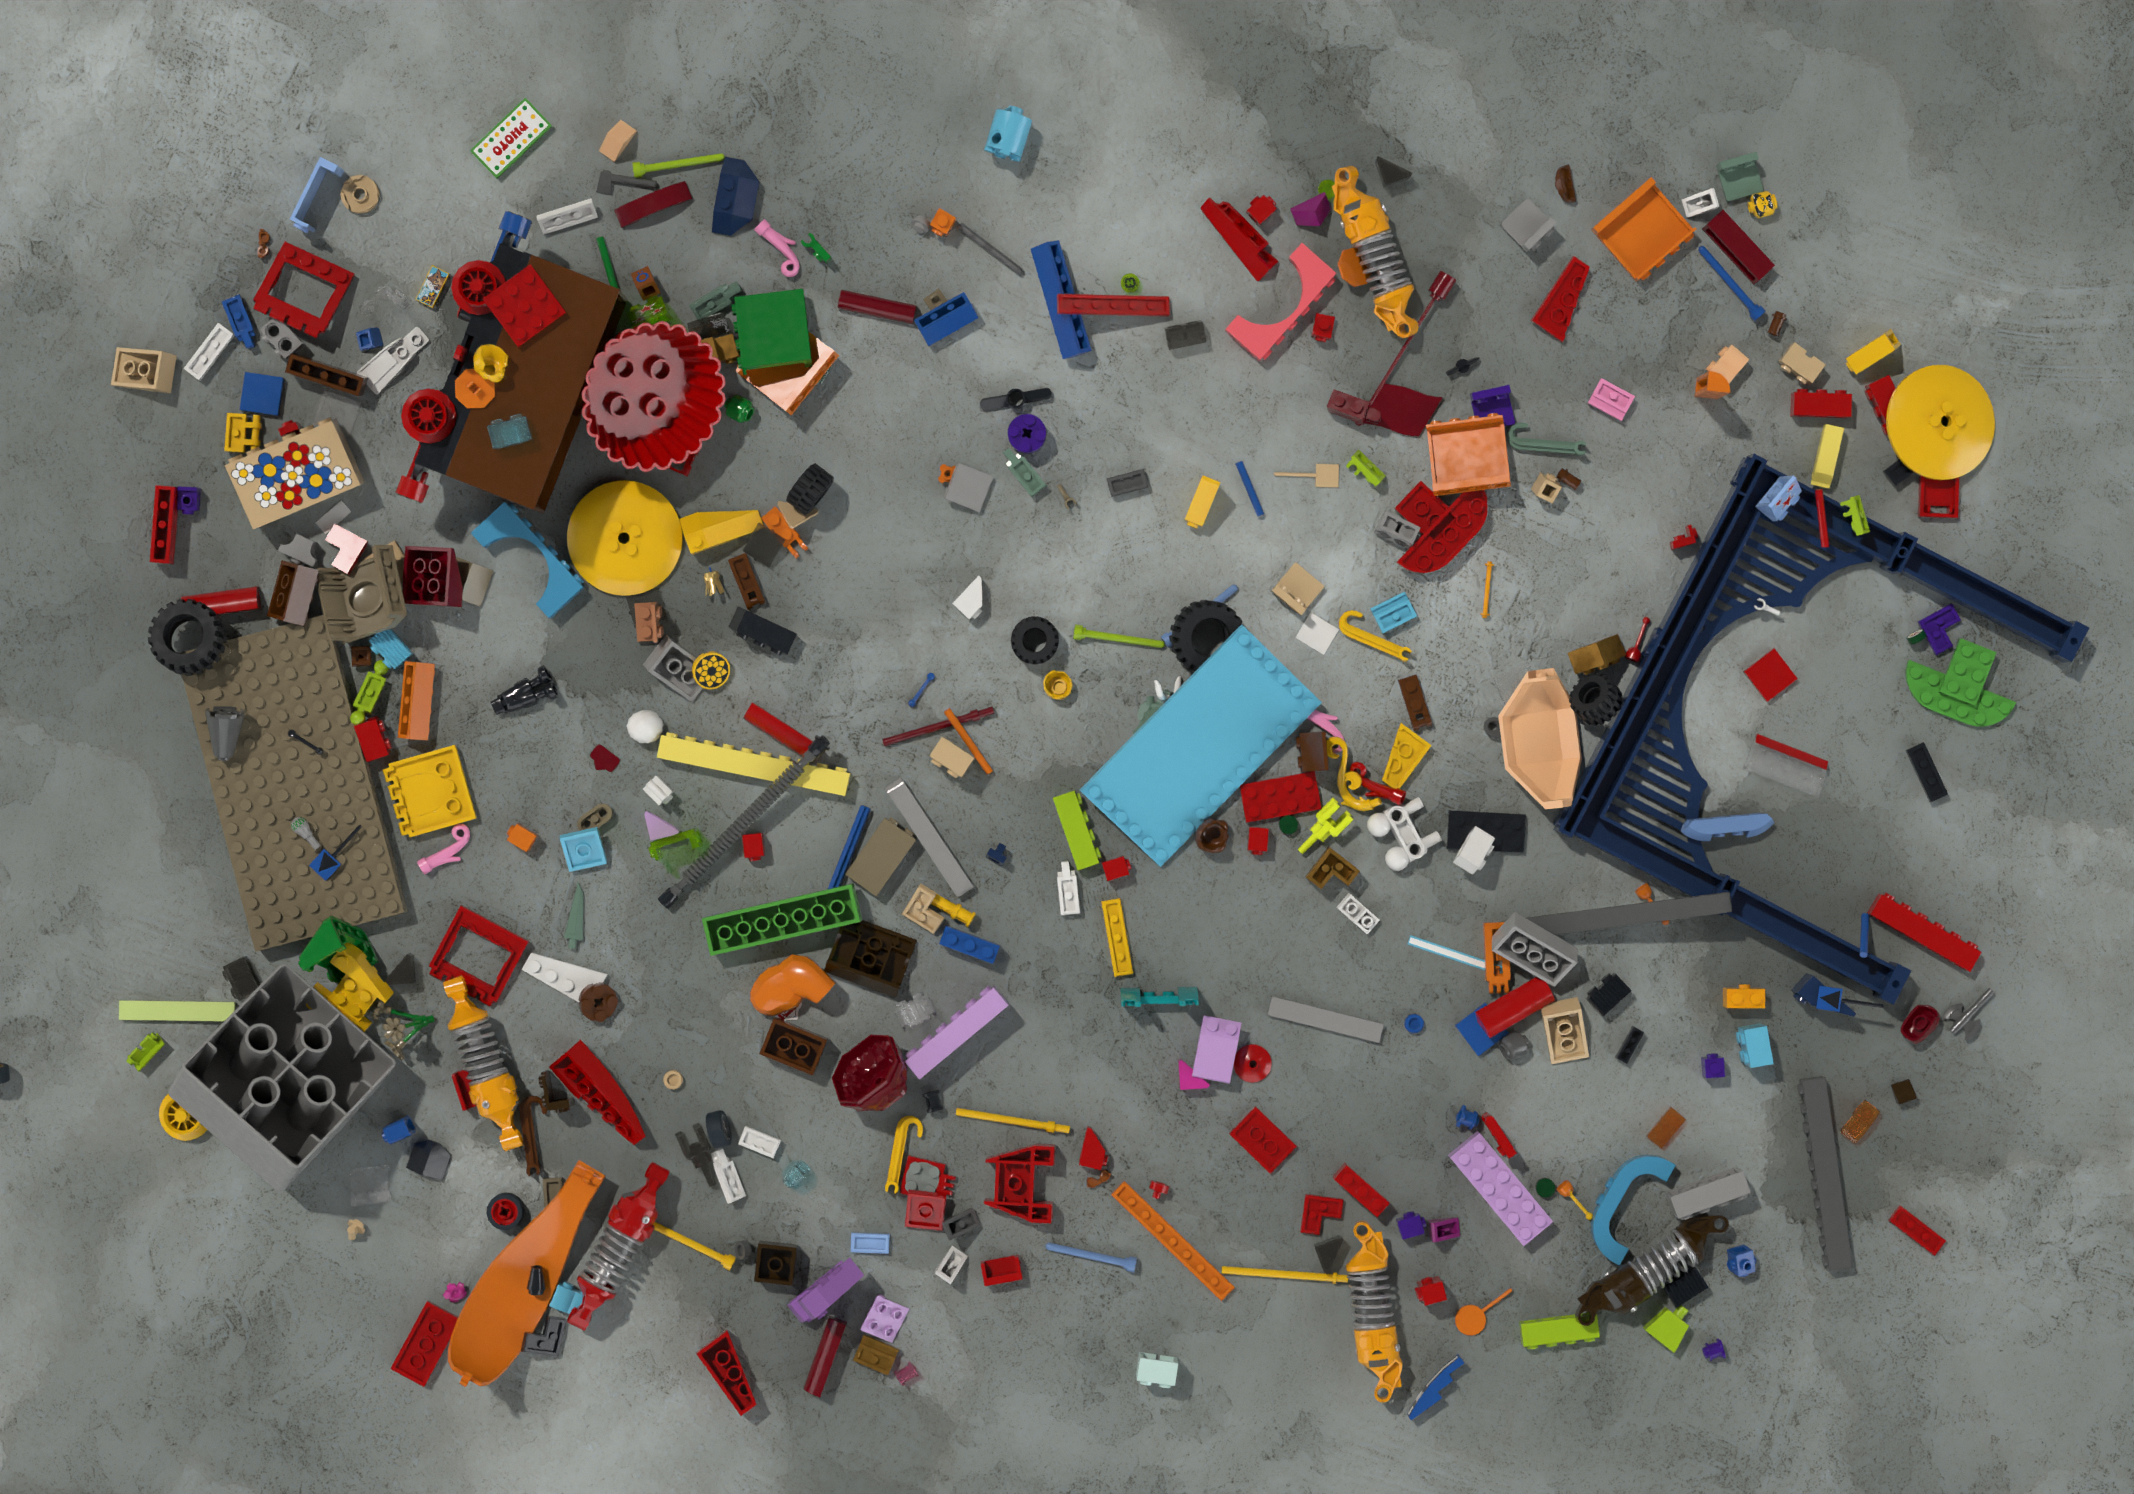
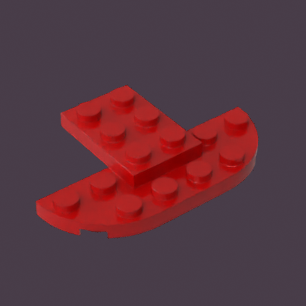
[1394,481,1488,573]

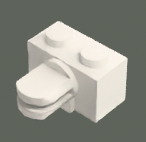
[1453,826,1495,875]

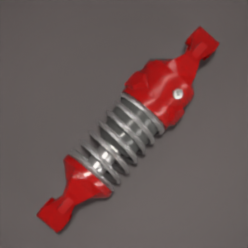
[567,1162,670,1331]

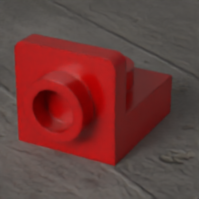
[1311,313,1335,342]
[1670,524,1698,550]

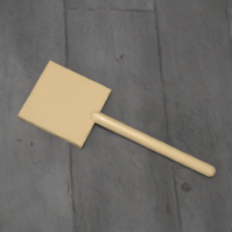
[1274,464,1339,488]

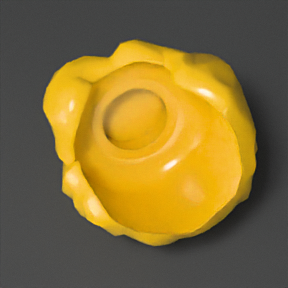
[473,344,508,383]

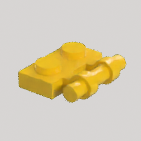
[224,413,262,453]

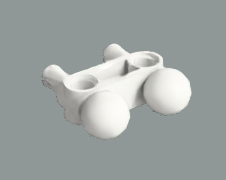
[1367,797,1442,871]

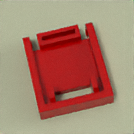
[1918,475,1960,518]
[1481,1112,1517,1158]

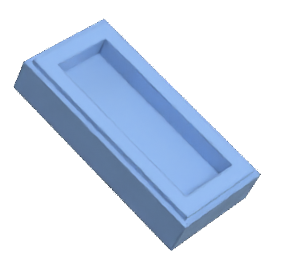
[850,1232,890,1254]

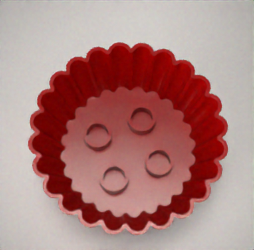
[582,321,726,472]

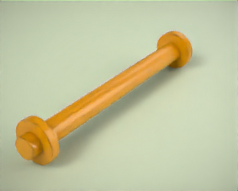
[1480,561,1494,618]

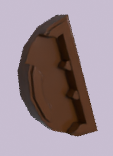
[1555,164,1576,203]

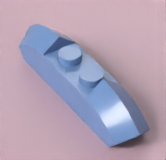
[1681,813,1774,841]

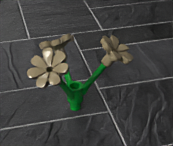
[373,998,434,1061]

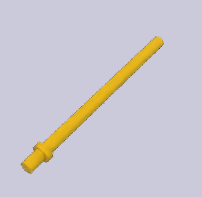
[1221,1266,1348,1284]

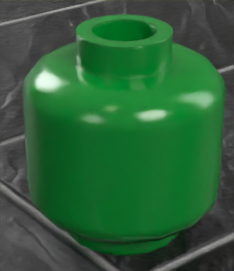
[724,395,754,423]

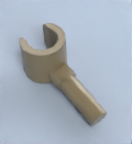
[1057,484,1076,509]

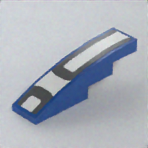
[1407,1355,1464,1420]

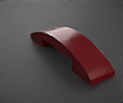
[614,181,692,228]

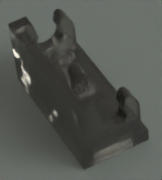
[687,311,730,340]
[1164,320,1206,350]

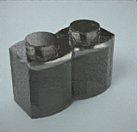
[222,956,261,1001]

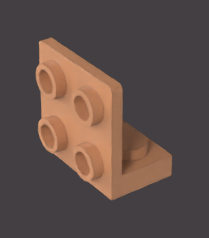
[634,602,664,643]

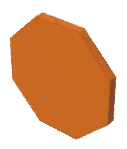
[1338,248,1371,287]
[455,369,495,409]

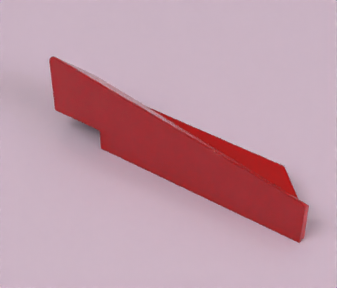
[1201,198,1279,281]

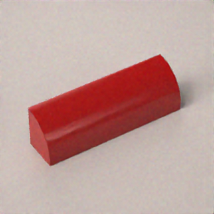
[181,586,261,615]
[743,702,813,757]
[1475,977,1555,1038]

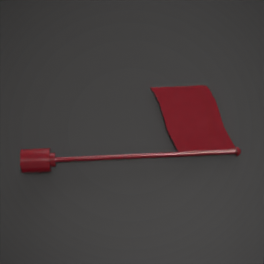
[1355,271,1456,436]

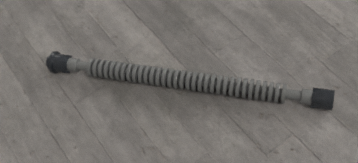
[658,735,830,909]

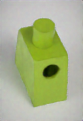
[1643,1305,1689,1353]

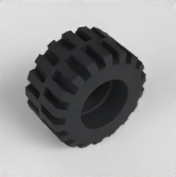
[786,463,834,515]
[1011,616,1059,665]
[1569,673,1623,726]

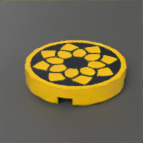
[692,651,730,690]

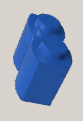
[381,1116,416,1145]

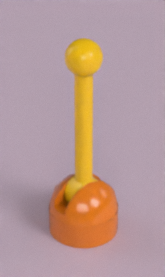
[1556,1180,1593,1220]

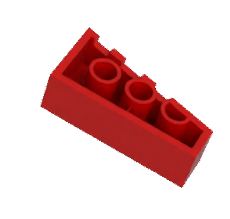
[696,1330,757,1416]

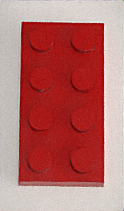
[1239,771,1322,823]
[390,1301,458,1387]

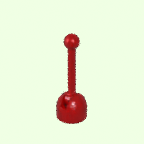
[1625,617,1650,663]

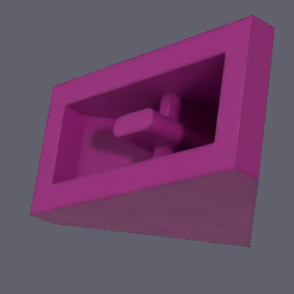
[1290,192,1331,226]
[1429,1217,1460,1242]

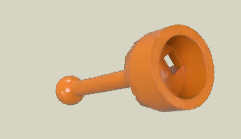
[1635,883,1669,925]

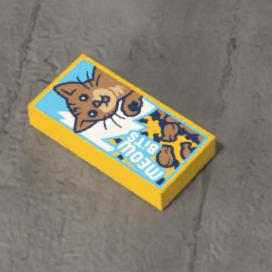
[415,265,450,308]

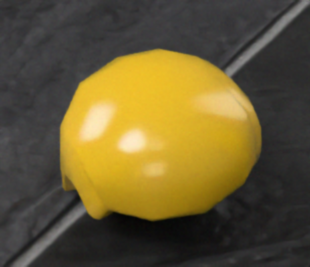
[1043,670,1073,700]

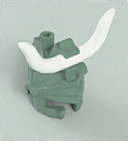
[1133,676,1181,734]

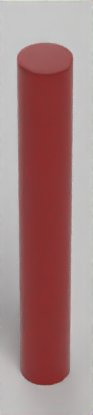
[1815,489,1829,548]

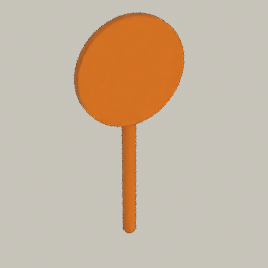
[1455,1289,1512,1335]

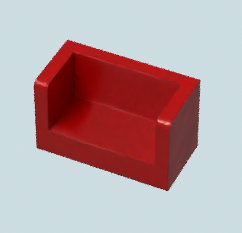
[980,1254,1023,1286]

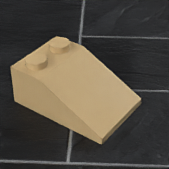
[111,347,177,393]
[1541,997,1589,1064]

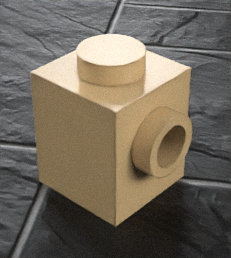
[1531,472,1562,504]

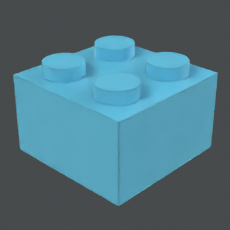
[1736,1023,1774,1068]

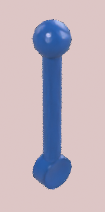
[908,673,935,707]

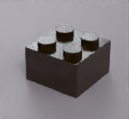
[754,1240,798,1286]

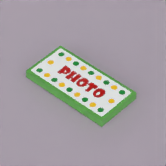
[470,98,552,179]

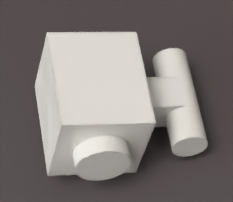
[643,775,674,805]

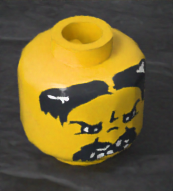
[1747,191,1777,218]

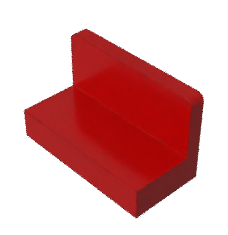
[451,1070,476,1111]

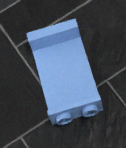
[290,157,344,233]

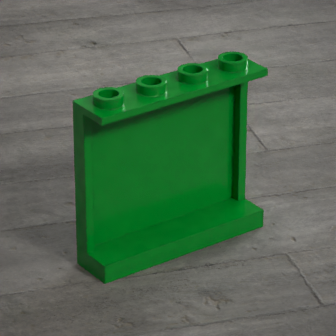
[732,289,813,375]

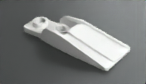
[357,327,429,394]

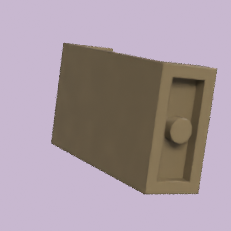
[845,817,917,896]

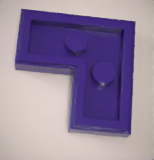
[1917,603,1961,655]

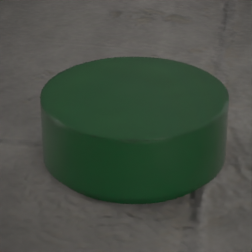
[1279,815,1298,834]
[1535,1178,1555,1198]

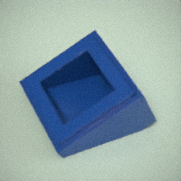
[356,327,383,351]

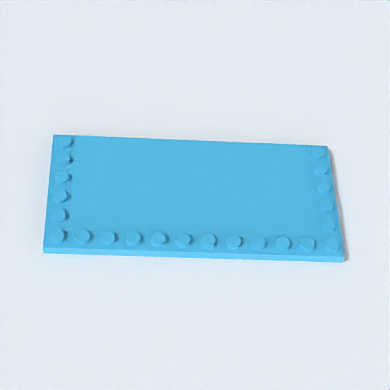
[1080,624,1322,867]

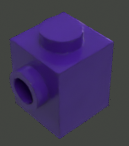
[1701,1053,1725,1078]
[1396,1211,1427,1240]

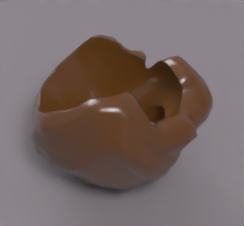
[1195,818,1229,853]

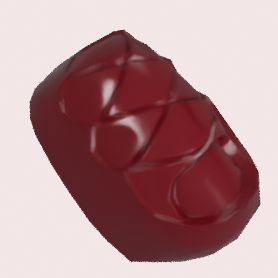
[1900,1005,1940,1044]

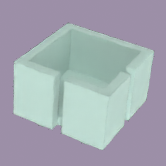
[1136,1352,1178,1388]

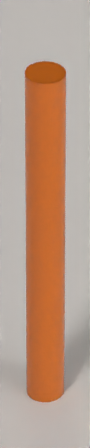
[944,708,993,775]

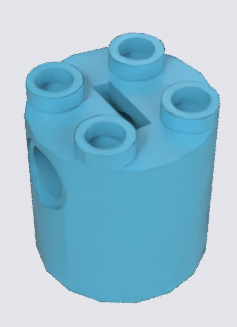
[984,106,1032,162]

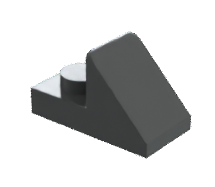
[942,1208,980,1240]

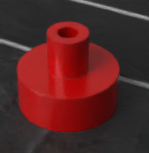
[1149,1180,1170,1199]

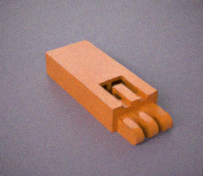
[1483,922,1511,994]

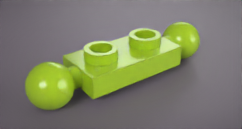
[350,660,389,725]

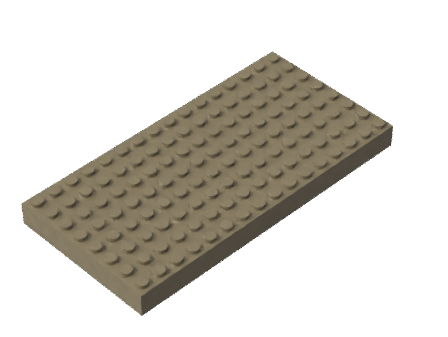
[179,615,408,952]

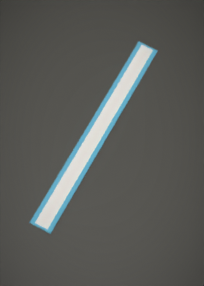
[1408,935,1502,974]

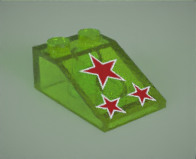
[627,295,673,328]

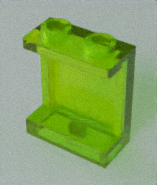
[648,828,703,861]

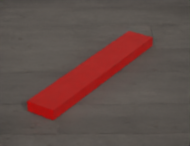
[1057,294,1170,317]

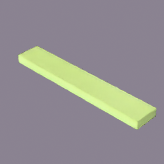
[119,1000,236,1021]

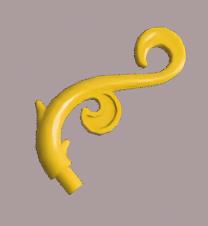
[1326,736,1382,811]

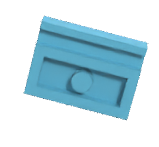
[1370,591,1417,634]

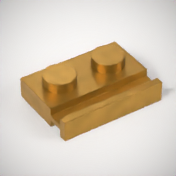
[853,1334,899,1375]

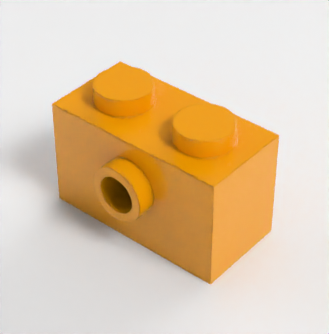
[1723,984,1765,1008]

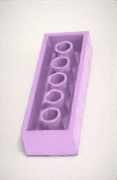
[905,985,1009,1079]
[1448,1131,1553,1246]

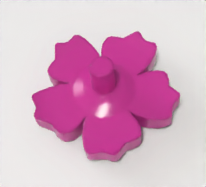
[443,1282,467,1303]

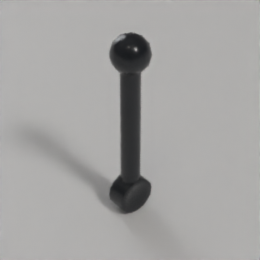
[288,730,323,755]

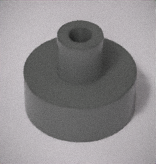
[735,1240,755,1260]

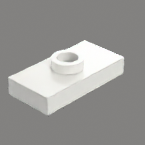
[738,1126,781,1158]

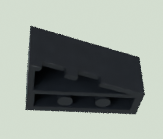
[728,606,797,655]

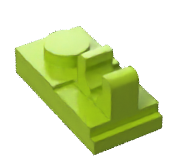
[1346,449,1386,486]
[1840,495,1870,536]

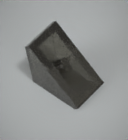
[1375,156,1412,188]
[384,953,416,985]
[1314,1235,1344,1274]

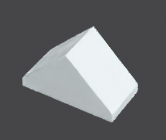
[1682,188,1719,218]
[935,1246,968,1284]

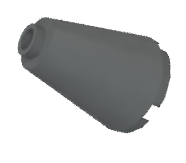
[205,706,245,761]

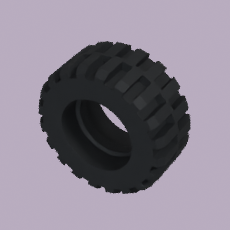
[148,599,227,676]
[1169,600,1243,671]

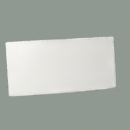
[1336,893,1380,934]

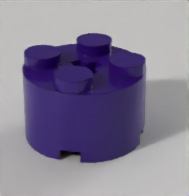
[1008,414,1046,454]

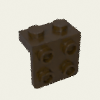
[539,1070,574,1113]

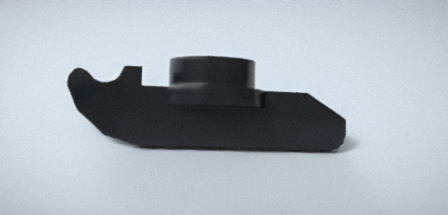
[1446,357,1479,376]

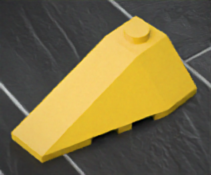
[679,510,764,555]

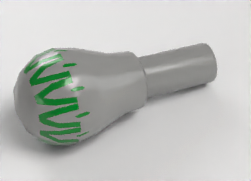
[291,817,321,850]

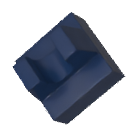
[985,843,1007,866]

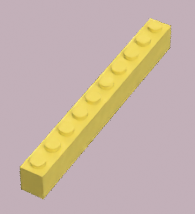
[657,732,851,796]

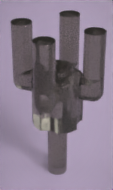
[675,1123,716,1187]

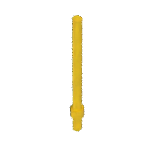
[956,1108,1070,1134]

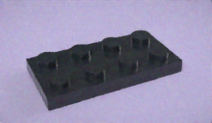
[1446,810,1526,853]

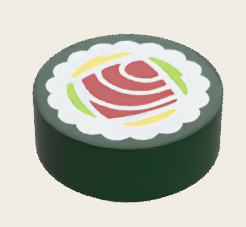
[1906,629,1927,645]

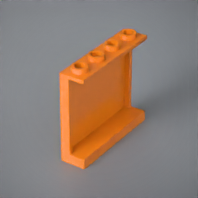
[1591,177,1696,281]
[1426,413,1511,496]

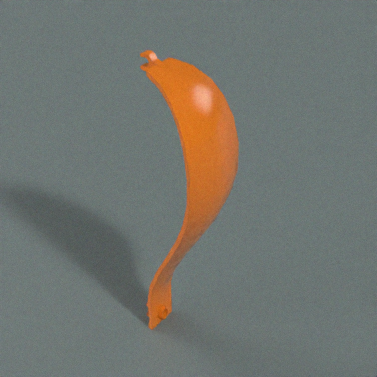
[448,1160,606,1387]

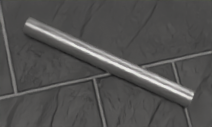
[957,223,1023,275]

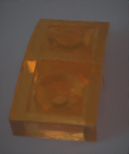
[1840,1100,1880,1144]

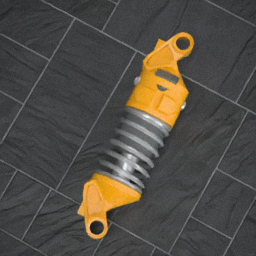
[1331,166,1419,338]
[443,975,524,1152]
[1346,1220,1403,1403]

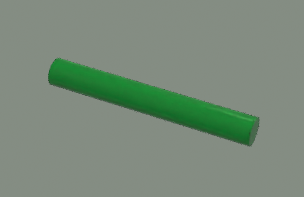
[596,236,619,289]

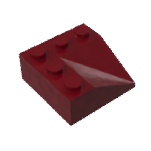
[402,546,463,608]

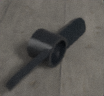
[980,388,1052,410]

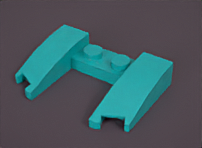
[1120,987,1199,1007]

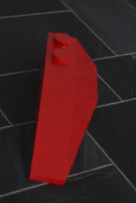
[549,1039,645,1145]

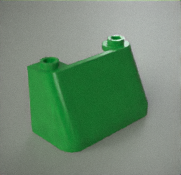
[298,916,379,984]

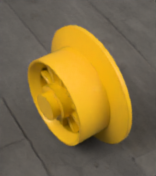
[159,1094,207,1141]

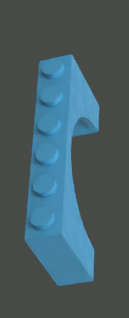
[471,502,585,619]

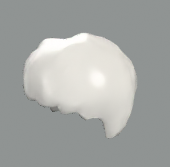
[626,710,663,743]

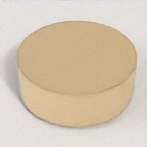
[663,1070,683,1089]

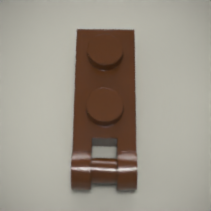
[728,553,766,610]
[1398,674,1432,731]

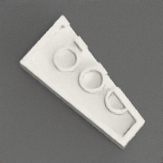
[522,953,608,1002]

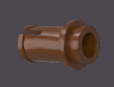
[1767,311,1787,337]
[1556,468,1582,490]

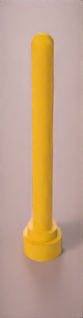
[654,1222,736,1271]

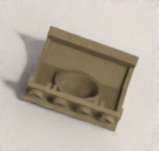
[317,545,407,644]

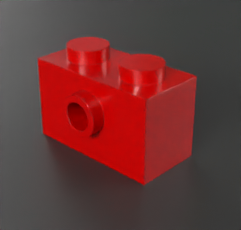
[354,716,392,762]
[1415,1276,1447,1306]

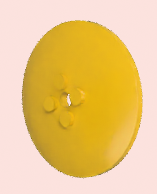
[1886,365,1995,480]
[567,480,683,596]

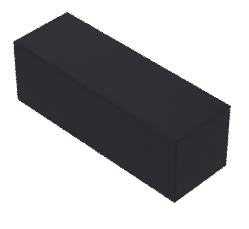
[1615,1026,1644,1064]

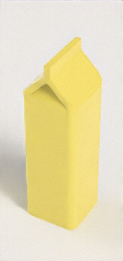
[1811,424,1844,489]

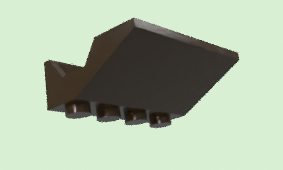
[824,920,917,998]

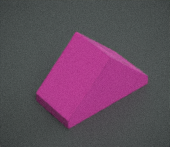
[1178,1058,1210,1090]

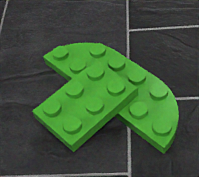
[1905,638,2016,726]

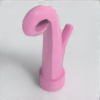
[754,219,800,277]
[1306,709,1345,754]
[417,824,470,874]

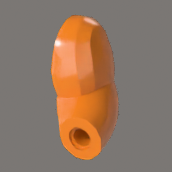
[750,954,836,1016]

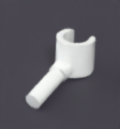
[1754,598,1780,615]

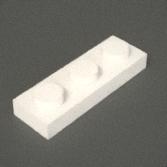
[537,198,598,235]
[184,323,235,381]

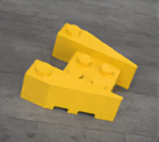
[306,942,394,1032]

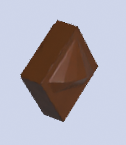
[351,646,371,667]

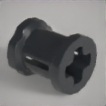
[922,1090,943,1113]

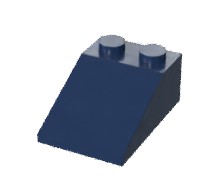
[1791,973,1856,1017]

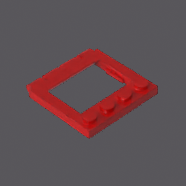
[253,241,355,338]
[429,905,529,1007]

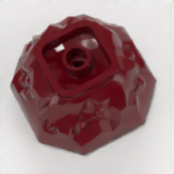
[832,1035,908,1112]

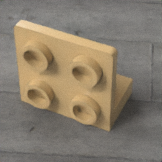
[1271,563,1324,616]

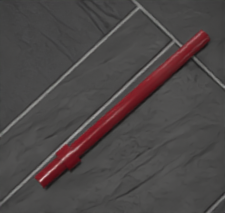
[882,706,995,746]

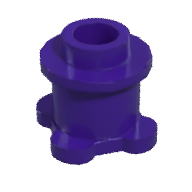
[1702,1339,1726,1362]

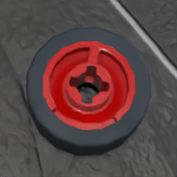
[486,1192,525,1230]

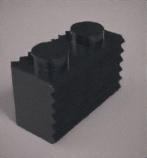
[1586,973,1632,1017]
[1663,1266,1709,1308]

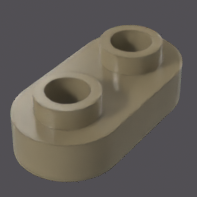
[577,803,613,831]

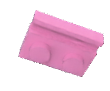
[1588,378,1635,421]

